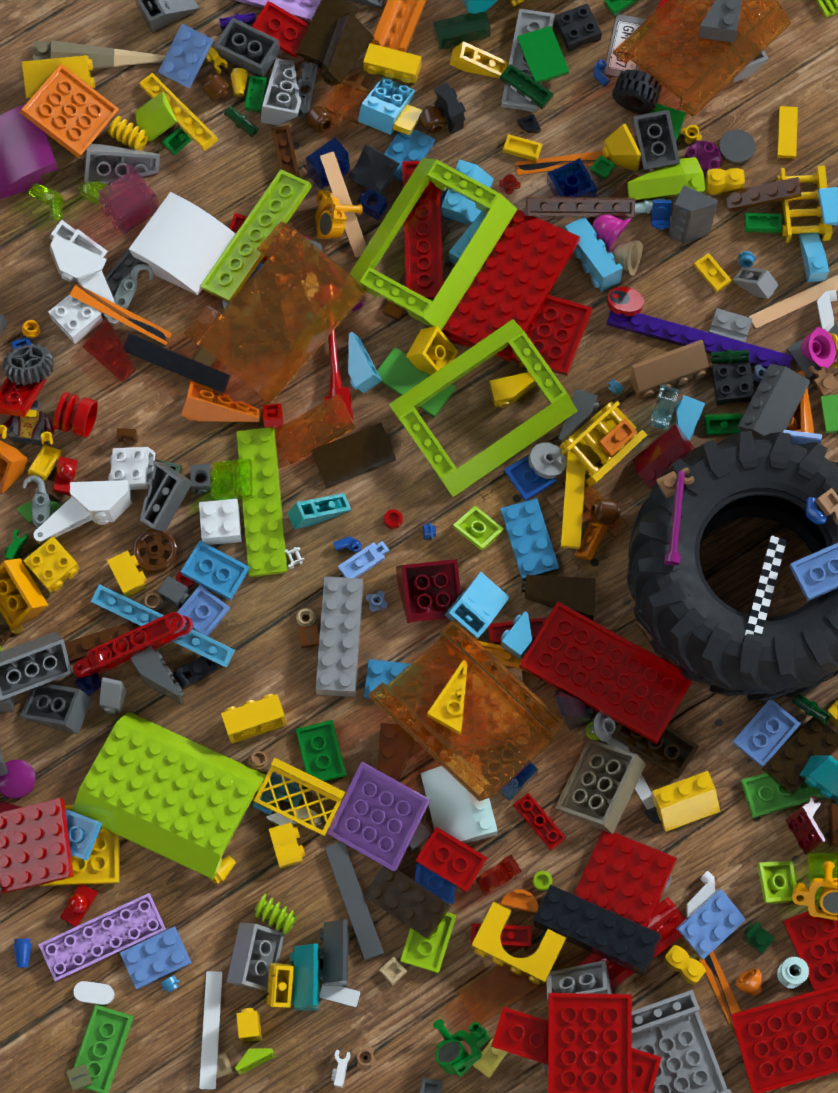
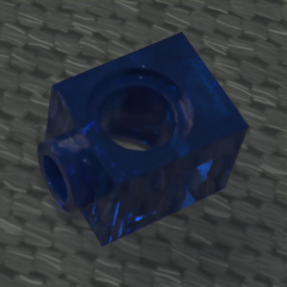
[358,188,388,220]

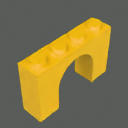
[471,902,566,985]

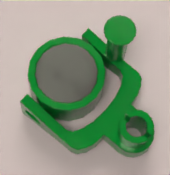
[433,1019,490,1078]

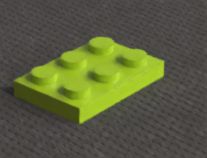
[400,912,457,974]

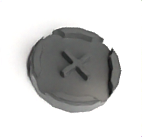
[719,129,755,165]

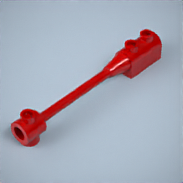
[314,284,354,430]

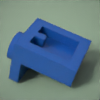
[651,200,672,230]

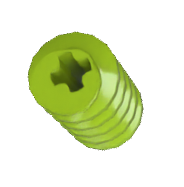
[254,894,299,935]

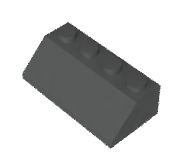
[668,186,718,243]
[738,364,810,439]
[0,632,72,701]

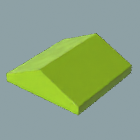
[135,92,177,142]
[452,506,504,551]
[757,861,797,904]
[235,1048,276,1075]

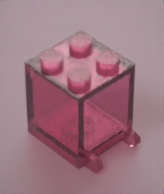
[98,164,159,235]

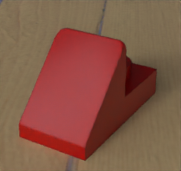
[263,403,284,432]

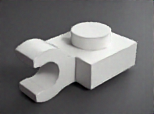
[331,1050,350,1088]

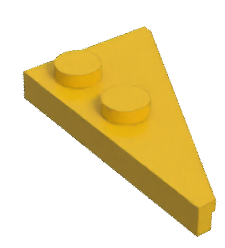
[427,660,468,735]

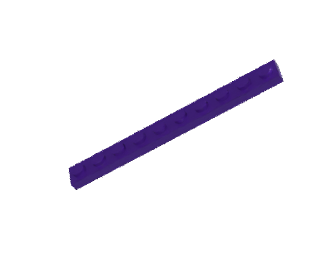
[606,310,792,369]

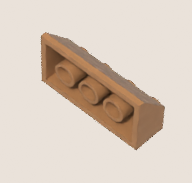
[629,340,709,398]

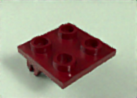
[786,796,825,855]

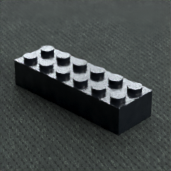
[533,884,661,977]

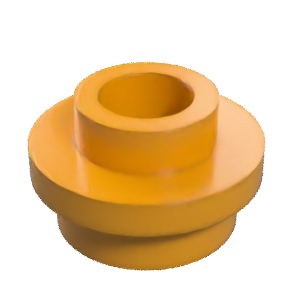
[22,320,40,338]

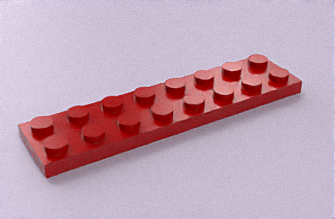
[402,160,443,300]
[491,1006,662,1093]

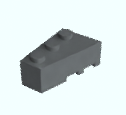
[699,0,742,43]
[140,461,193,531]

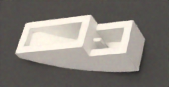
[49,220,108,257]

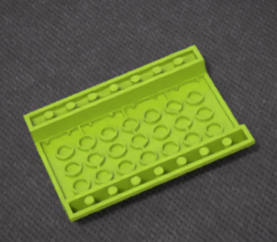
[72,712,266,880]

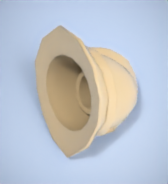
[609,240,643,275]

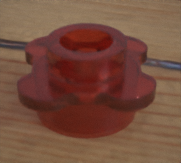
[499,174,521,195]

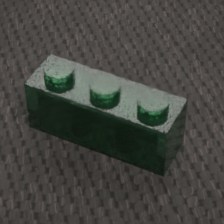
[433,11,491,49]

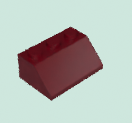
[632,424,694,489]

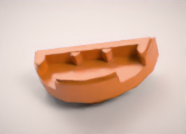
[500,889,539,914]

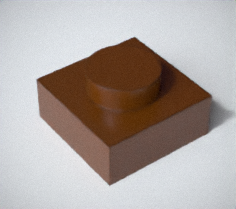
[117,428,138,444]

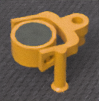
[315,190,363,239]
[792,861,838,921]

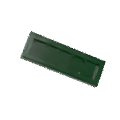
[499,64,554,110]

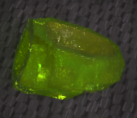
[79,181,112,206]

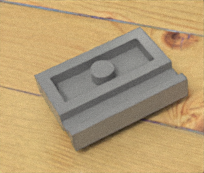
[709,308,752,342]

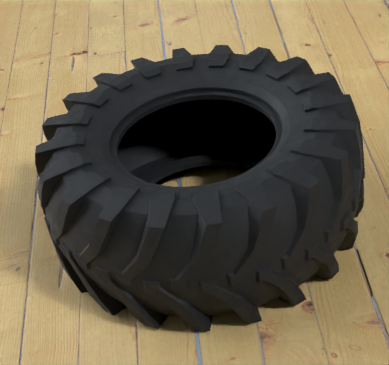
[627,431,838,700]

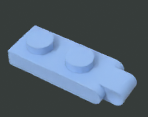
[338,541,390,578]

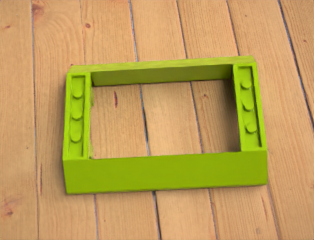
[346,158,517,331]
[389,319,578,497]

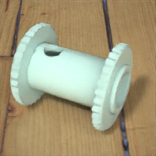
[777,956,809,989]

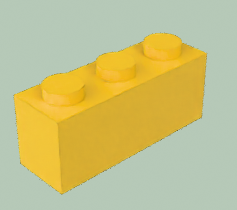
[363,43,422,84]

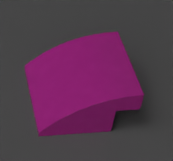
[0,104,58,199]

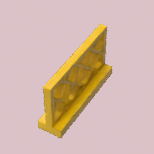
[254,757,346,836]

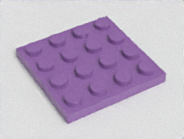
[327,762,430,871]

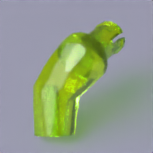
[29,183,64,221]

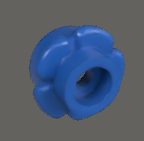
[422,522,436,541]

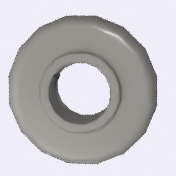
[593,712,617,742]

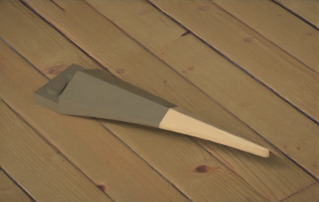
[33,40,165,70]

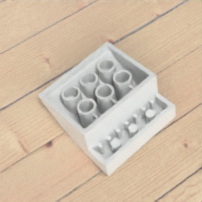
[129,192,235,295]

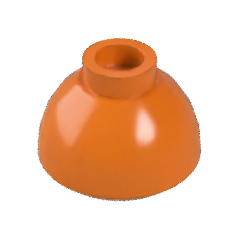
[735,968,762,996]

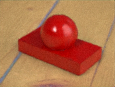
[52,456,78,496]
[60,884,98,927]

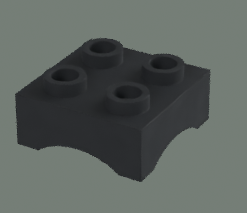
[554,3,602,52]
[434,83,466,134]
[348,145,400,196]
[711,361,755,405]

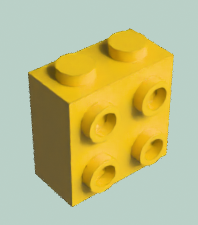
[23,536,80,594]

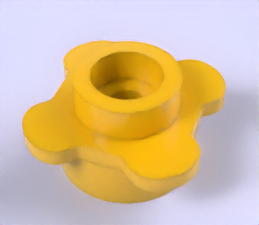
[681,125,702,144]

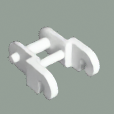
[285,547,305,570]

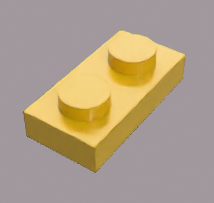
[693,253,732,293]

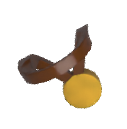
[0,624,23,645]

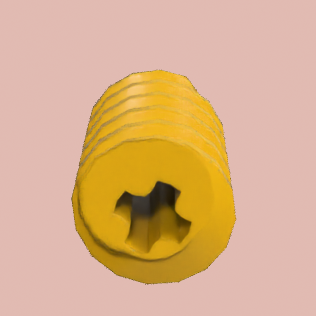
[107,116,148,151]

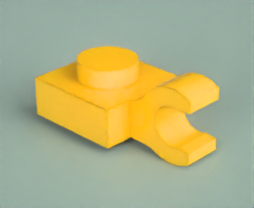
[205,46,228,74]

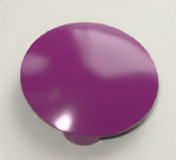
[685,141,721,177]
[0,760,36,798]

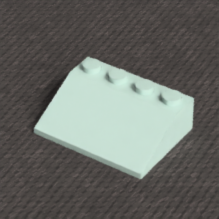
[421,755,498,844]

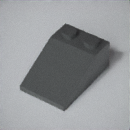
[631,110,680,170]
[20,683,92,734]

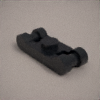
[172,656,224,690]

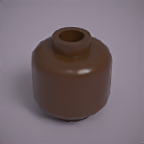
[202,74,229,101]
[419,105,446,134]
[306,106,333,133]
[591,499,621,525]

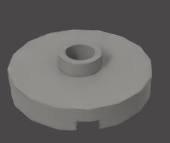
[528,443,567,479]

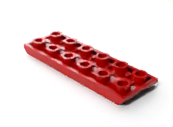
[576,897,685,990]

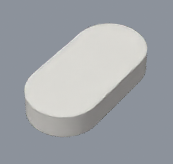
[74,981,115,1005]

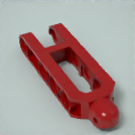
[73,612,193,678]

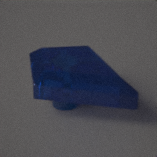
[75,673,101,696]

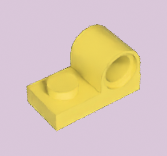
[473,1039,508,1078]

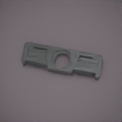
[298,62,318,118]

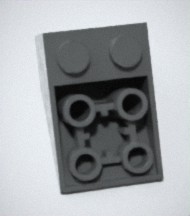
[135,0,200,32]
[131,646,185,705]

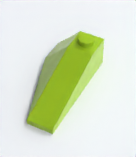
[627,157,705,200]

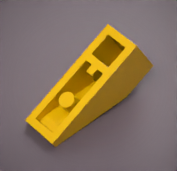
[450,41,509,78]
[489,372,537,408]

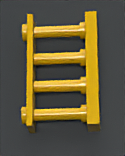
[776,166,833,243]
[560,401,647,486]

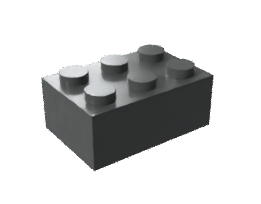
[214,18,281,77]

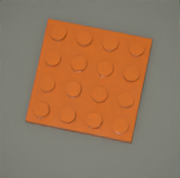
[20,64,119,158]

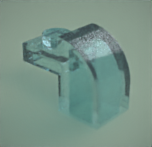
[650,384,680,430]

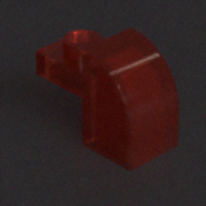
[475,854,522,897]

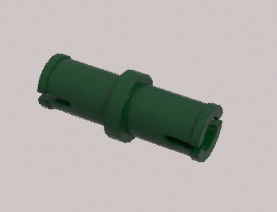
[224,106,259,137]
[711,349,750,364]
[792,694,831,725]

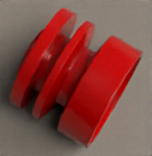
[54,392,98,438]

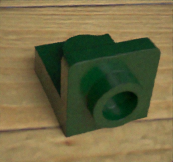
[743,921,775,955]

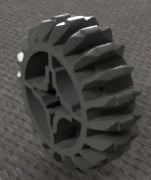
[3,343,54,386]

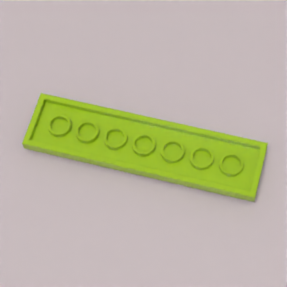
[200,170,312,304]
[237,427,288,577]

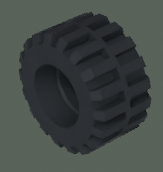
[612,69,662,113]

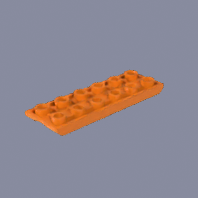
[371,0,427,52]

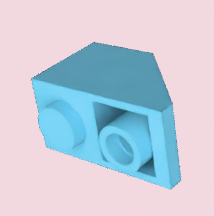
[501,611,532,660]

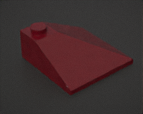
[396,559,461,623]

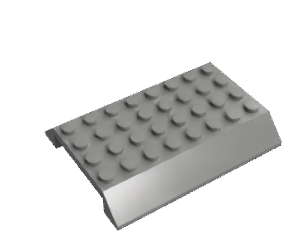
[543,990,731,1093]

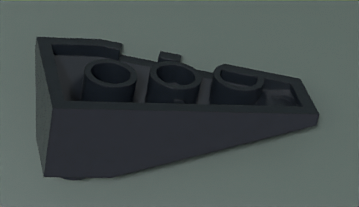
[555,689,593,730]

